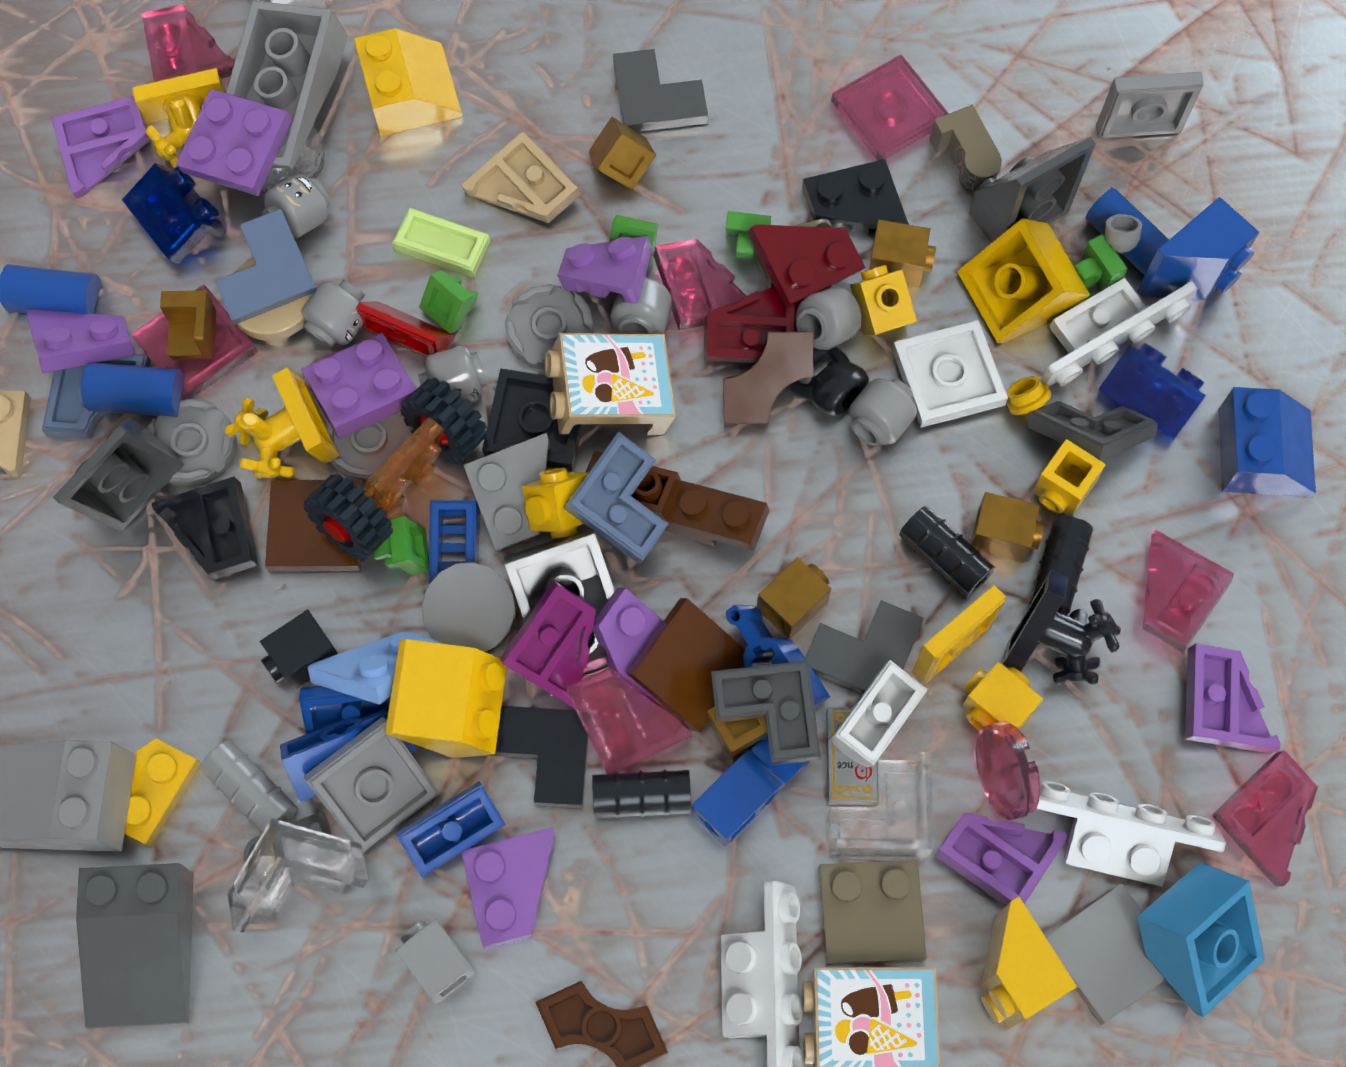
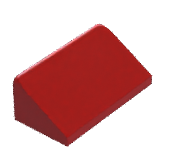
[356,301,454,357]

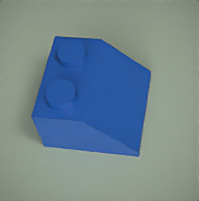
[1137,197,1260,301]
[1218,387,1316,497]

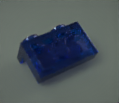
[122,163,227,264]

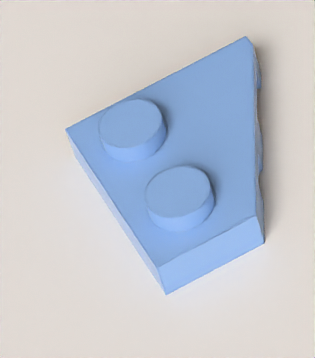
[308,631,439,705]

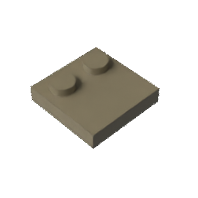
[818,860,927,966]

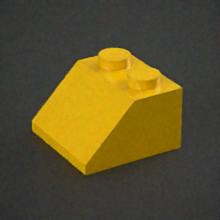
[354,28,462,137]
[957,218,1090,343]
[385,639,507,758]
[980,897,1077,1029]

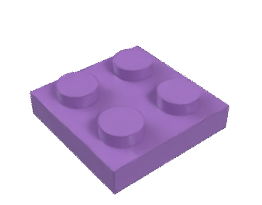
[176,89,293,196]
[301,333,417,439]

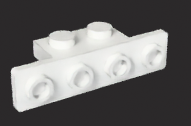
[1040,278,1198,387]
[1026,781,1226,887]
[721,881,804,1067]

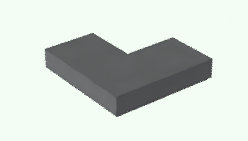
[613,49,708,132]
[1027,401,1158,461]
[805,600,924,694]
[711,660,821,765]

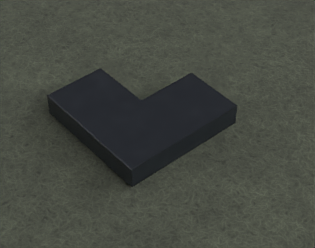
[491,706,590,809]

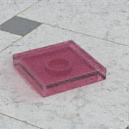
[831,54,949,161]
[131,284,258,400]

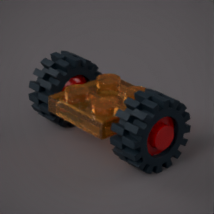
[303,378,487,561]

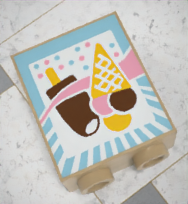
[545,333,676,435]
[802,967,941,1067]

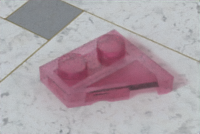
[141,4,235,82]
[653,239,746,330]
[1142,529,1234,653]
[567,667,692,774]
[1212,750,1318,887]

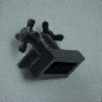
[1003,569,1121,685]

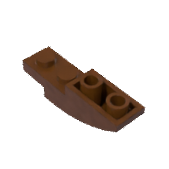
[585,450,770,551]

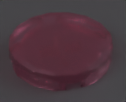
[975,721,1041,820]

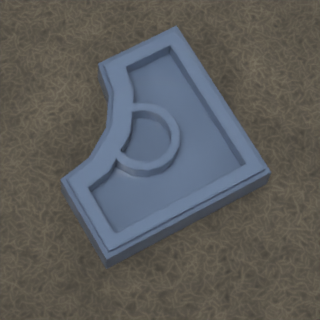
[42,354,151,439]

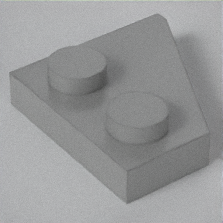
[463,433,550,552]

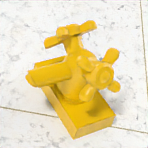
[132,68,226,171]
[224,367,340,478]

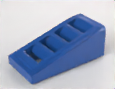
[429,500,480,584]

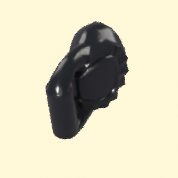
[789,347,869,416]

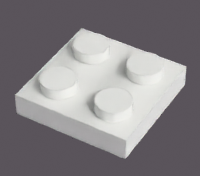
[892,320,1008,428]

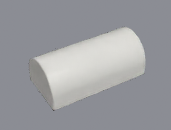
[831,660,928,767]

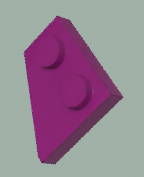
[500,580,596,710]

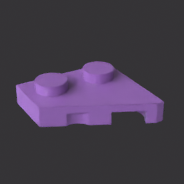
[51,96,150,199]
[557,235,653,304]
[26,309,134,374]
[593,588,663,719]
[1185,643,1280,754]
[934,813,1069,906]
[462,827,555,950]

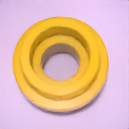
[1006,376,1051,417]

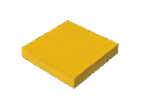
[912,585,1006,684]

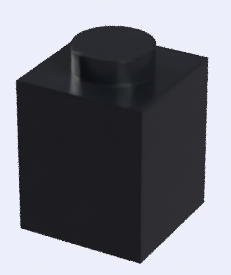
[259,609,338,691]

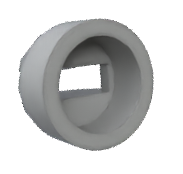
[1105,214,1142,253]

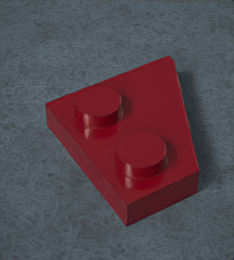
[747,224,866,308]
[704,286,795,363]

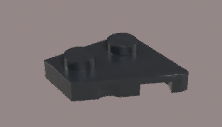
[802,159,909,233]
[152,476,258,579]

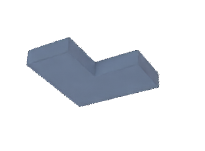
[215,209,316,325]
[564,432,668,564]

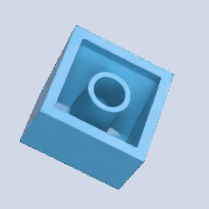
[1137,862,1265,1017]

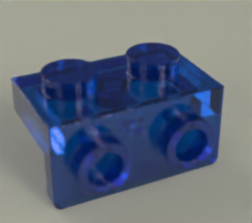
[1099,342,1208,440]

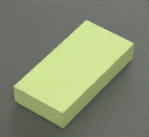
[392,207,491,278]

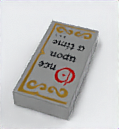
[826,707,878,805]

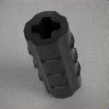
[899,505,996,598]
[1029,515,1093,615]
[592,769,691,819]

